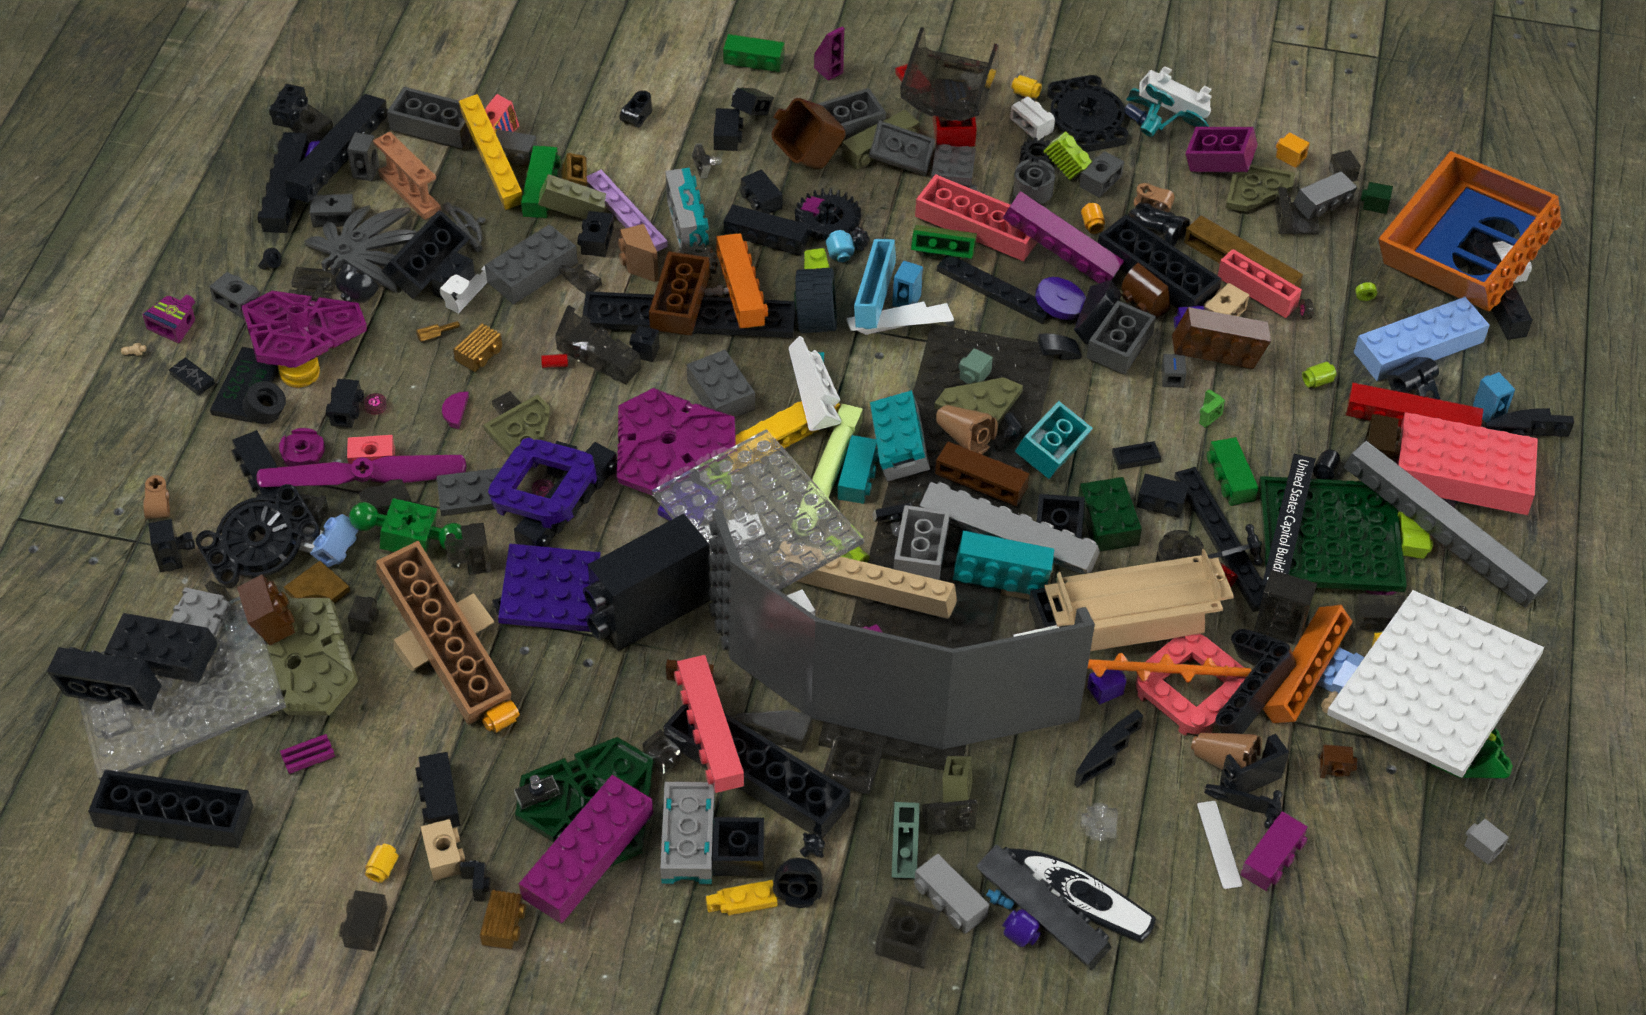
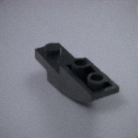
[1485,408,1574,437]

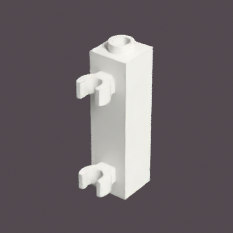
[1139,67,1211,118]

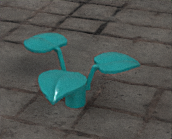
[1126,84,1209,137]

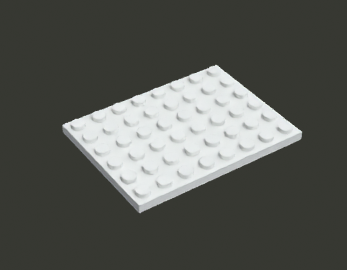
[1327,590,1544,778]

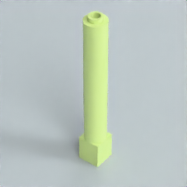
[792,403,863,539]

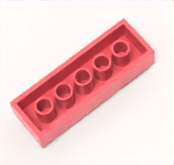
[915,174,1038,261]

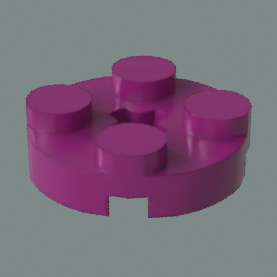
[279,428,325,466]

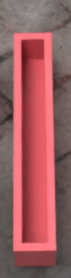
[674,655,744,793]

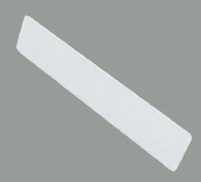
[1197,801,1242,889]

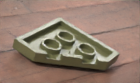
[1225,164,1295,212]
[934,377,1023,425]
[483,394,551,457]

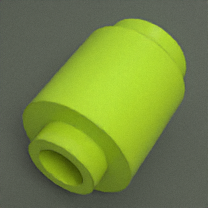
[1302,361,1336,388]

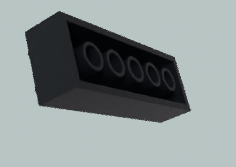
[1098,215,1222,308]
[88,769,253,848]

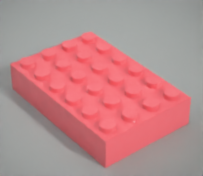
[1396,413,1538,515]

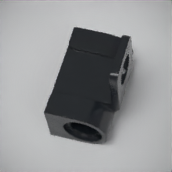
[1386,357,1440,400]

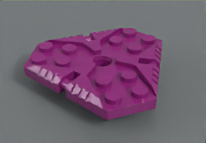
[241,291,367,368]
[617,388,736,496]

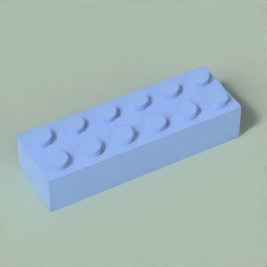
[1354,297,1489,382]

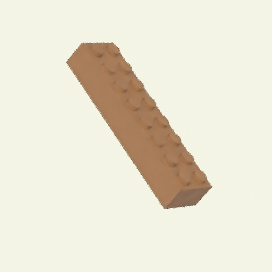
[376,541,511,725]

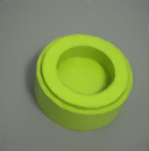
[1355,282,1377,301]

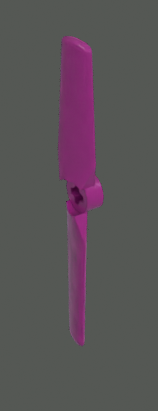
[257,455,466,487]

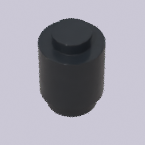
[1313,449,1341,480]

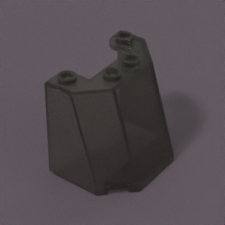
[900,27,999,121]

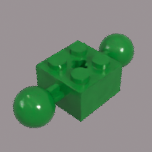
[349,498,468,552]

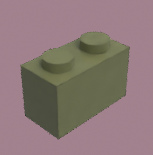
[942,756,972,807]

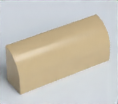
[394,593,494,671]

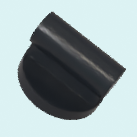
[258,247,282,270]

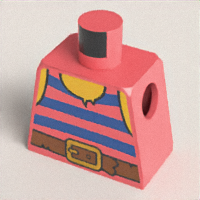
[485,94,519,133]

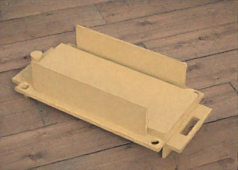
[1045,549,1234,651]

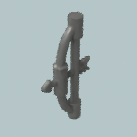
[443,202,486,252]

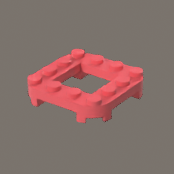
[1136,634,1246,736]

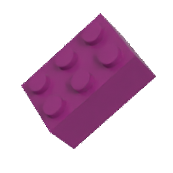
[1185,127,1258,172]

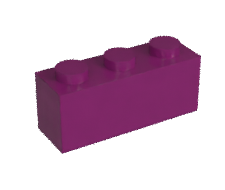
[1241,811,1308,891]

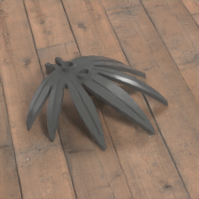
[304,205,418,292]

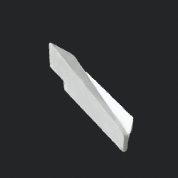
[846,302,954,335]
[789,336,842,431]

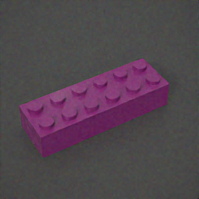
[519,775,653,924]

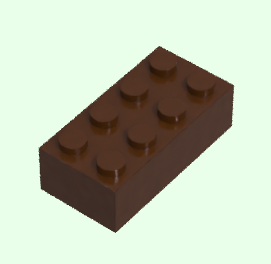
[649,251,710,336]
[1172,307,1271,369]

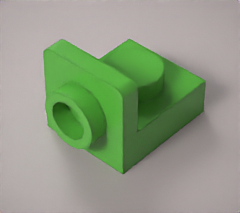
[1199,389,1225,428]

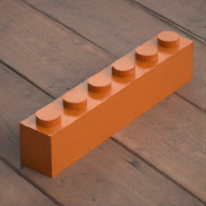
[716,233,768,328]
[1263,605,1353,723]

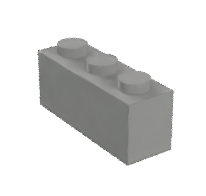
[914,854,989,934]

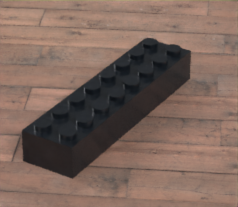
[663,704,850,839]

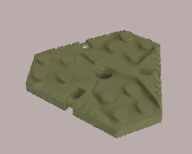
[224,598,358,716]

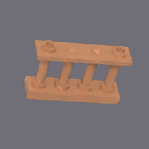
[373,132,441,220]

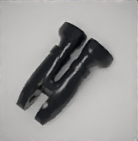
[1128,203,1191,246]

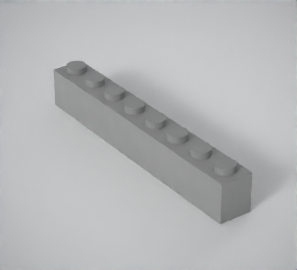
[920,482,1100,574]

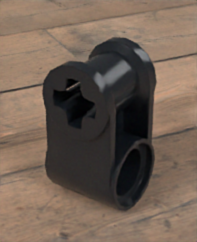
[620,90,652,128]

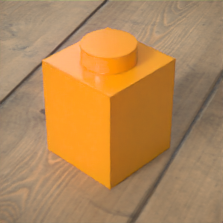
[1276,132,1310,168]

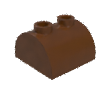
[1121,263,1170,318]

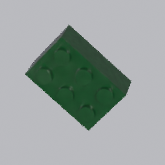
[1078,477,1142,552]

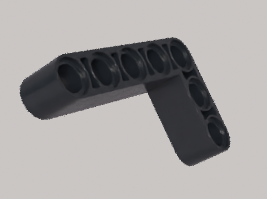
[1216,629,1296,734]

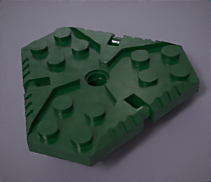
[515,737,654,867]

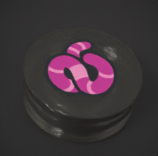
[1298,298,1314,320]

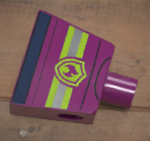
[142,294,195,344]

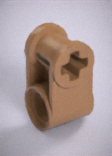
[1133,183,1175,212]
[143,475,170,519]

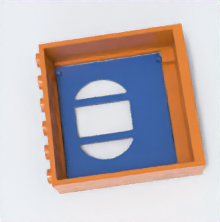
[1378,151,1562,312]

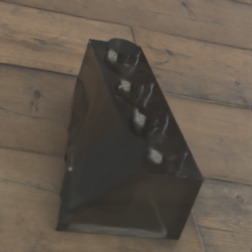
[555,305,641,384]

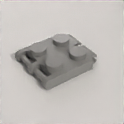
[170,588,232,637]

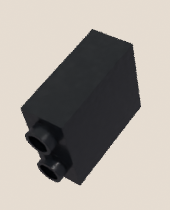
[583,513,711,651]

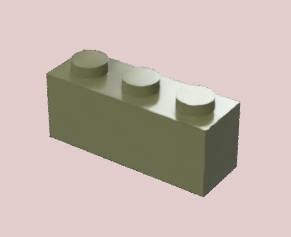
[538,174,606,219]

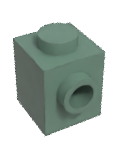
[959,348,993,384]

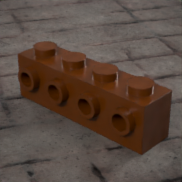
[935,442,1030,506]

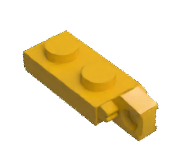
[706,880,778,916]

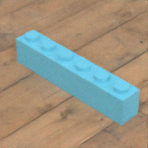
[854,239,896,329]

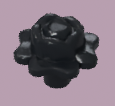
[851,226,869,251]
[800,832,825,858]

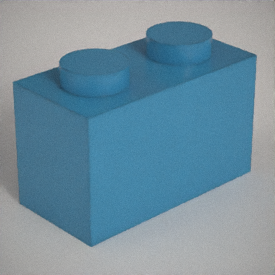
[892,260,923,307]
[1473,372,1515,424]

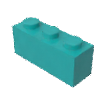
[838,435,879,504]

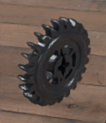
[795,188,861,240]

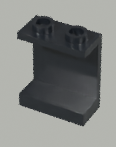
[1219,733,1289,793]

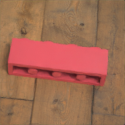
[1218,249,1302,318]

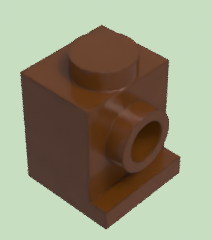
[1319,744,1357,778]

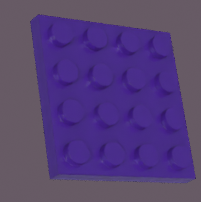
[498,544,601,632]

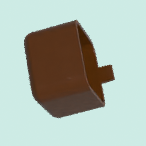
[771,98,846,169]

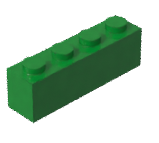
[521,146,561,218]

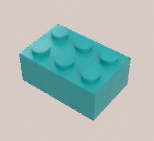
[1015,401,1093,479]

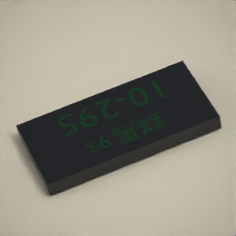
[210,347,279,423]

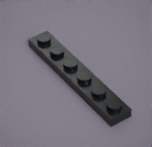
[937,255,1050,324]

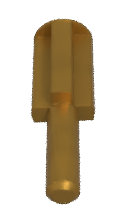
[416,321,460,342]

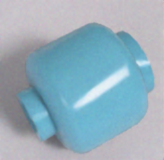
[826,230,855,262]

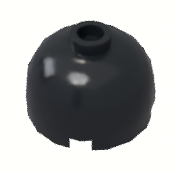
[335,264,379,303]
[772,857,824,908]

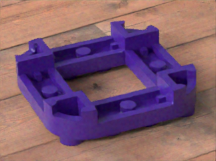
[488,438,597,528]

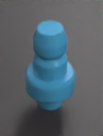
[986,889,1014,910]

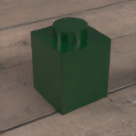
[1360,182,1393,214]

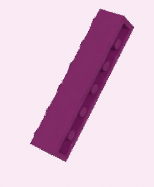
[1002,191,1124,283]

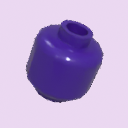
[1002,909,1041,947]

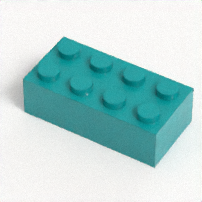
[953,531,1055,595]

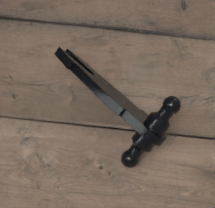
[1207,524,1263,566]
[1204,784,1283,829]

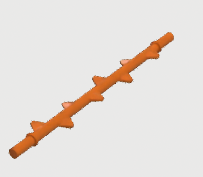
[1087,653,1252,682]

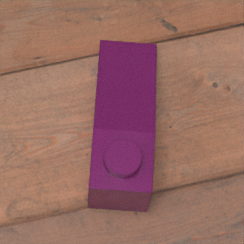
[814,27,844,81]

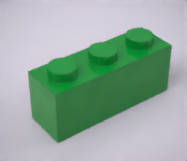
[723,34,785,72]
[911,225,977,259]
[1207,437,1258,506]

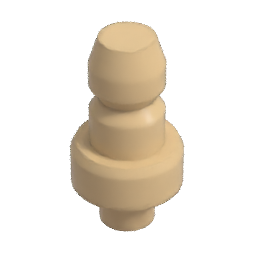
[121,343,147,356]
[1321,691,1339,713]

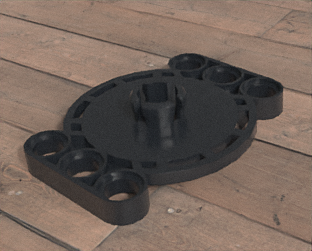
[1047,75,1128,152]
[196,484,320,588]

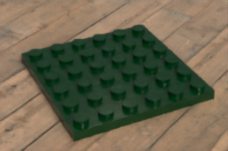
[1259,476,1407,592]

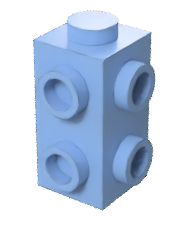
[310,514,358,567]

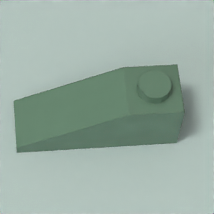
[892,802,919,878]

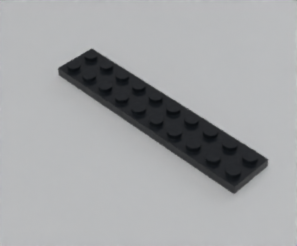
[581,291,796,338]

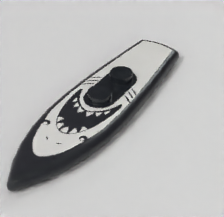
[1008,848,1156,943]

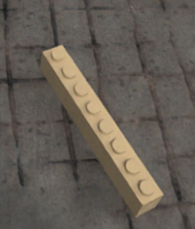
[775,543,957,619]

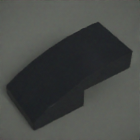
[1037,334,1082,360]

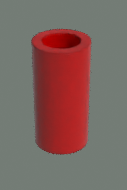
[541,354,568,368]

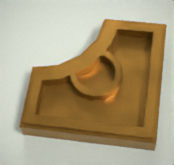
[284,561,350,603]

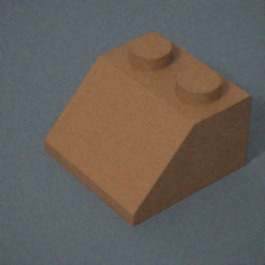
[618,224,659,282]

